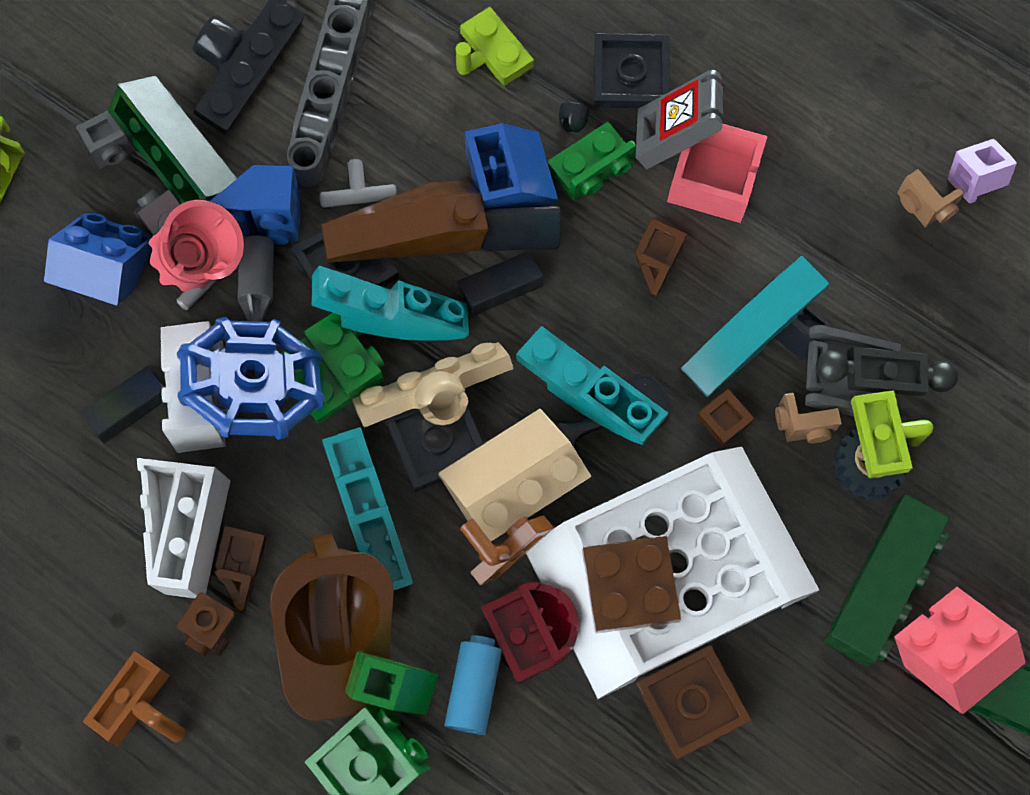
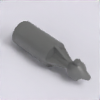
[238,235,274,338]

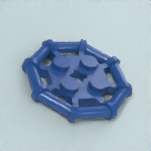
[177,317,325,440]

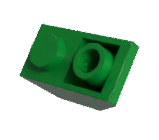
[345,651,439,715]

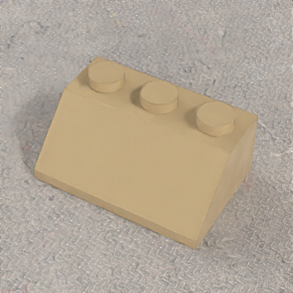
[438,409,592,541]

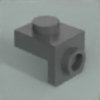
[76,110,133,169]
[133,188,180,236]

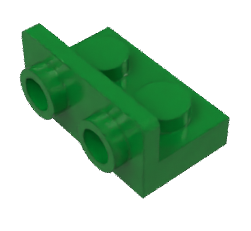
[547,122,636,202]

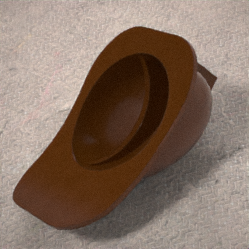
[270,534,394,721]

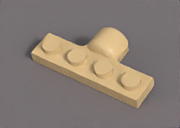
[352,342,513,427]

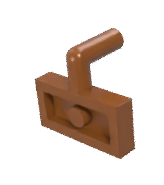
[460,515,554,585]
[83,651,186,747]

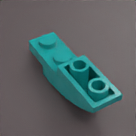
[312,266,469,341]
[516,326,668,445]

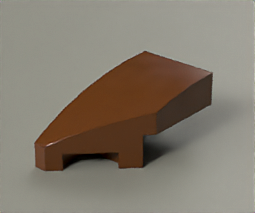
[635,218,687,297]
[215,526,268,611]

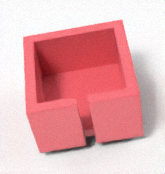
[667,124,767,223]
[894,587,1026,715]

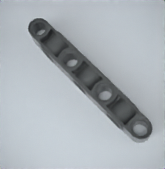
[287,0,375,187]

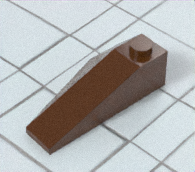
[321,180,488,263]

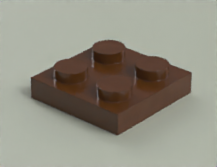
[582,536,681,634]
[635,645,752,761]

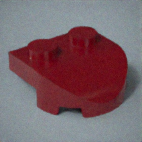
[481,582,578,684]

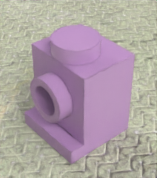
[948,139,1017,204]

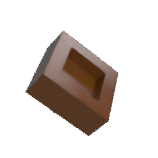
[696,389,755,447]

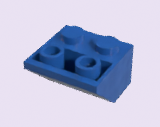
[465,123,558,209]
[210,165,302,245]
[44,213,153,306]

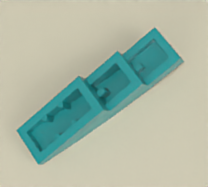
[681,256,829,398]
[322,427,413,590]

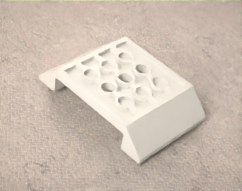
[526,447,819,699]

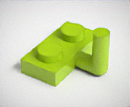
[456,7,534,86]
[851,390,933,478]

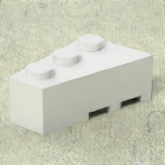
[161,321,228,453]
[137,458,230,598]

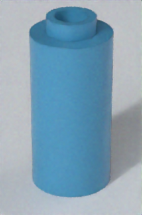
[444,635,502,735]

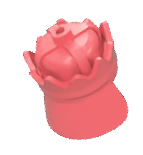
[148,200,244,291]

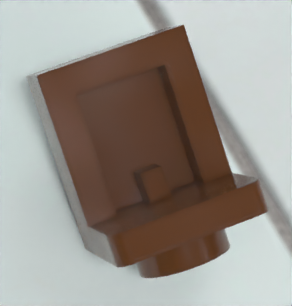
[176,593,235,656]

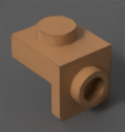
[897,169,964,227]
[775,393,842,444]

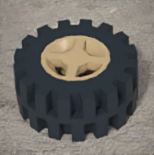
[832,427,911,501]

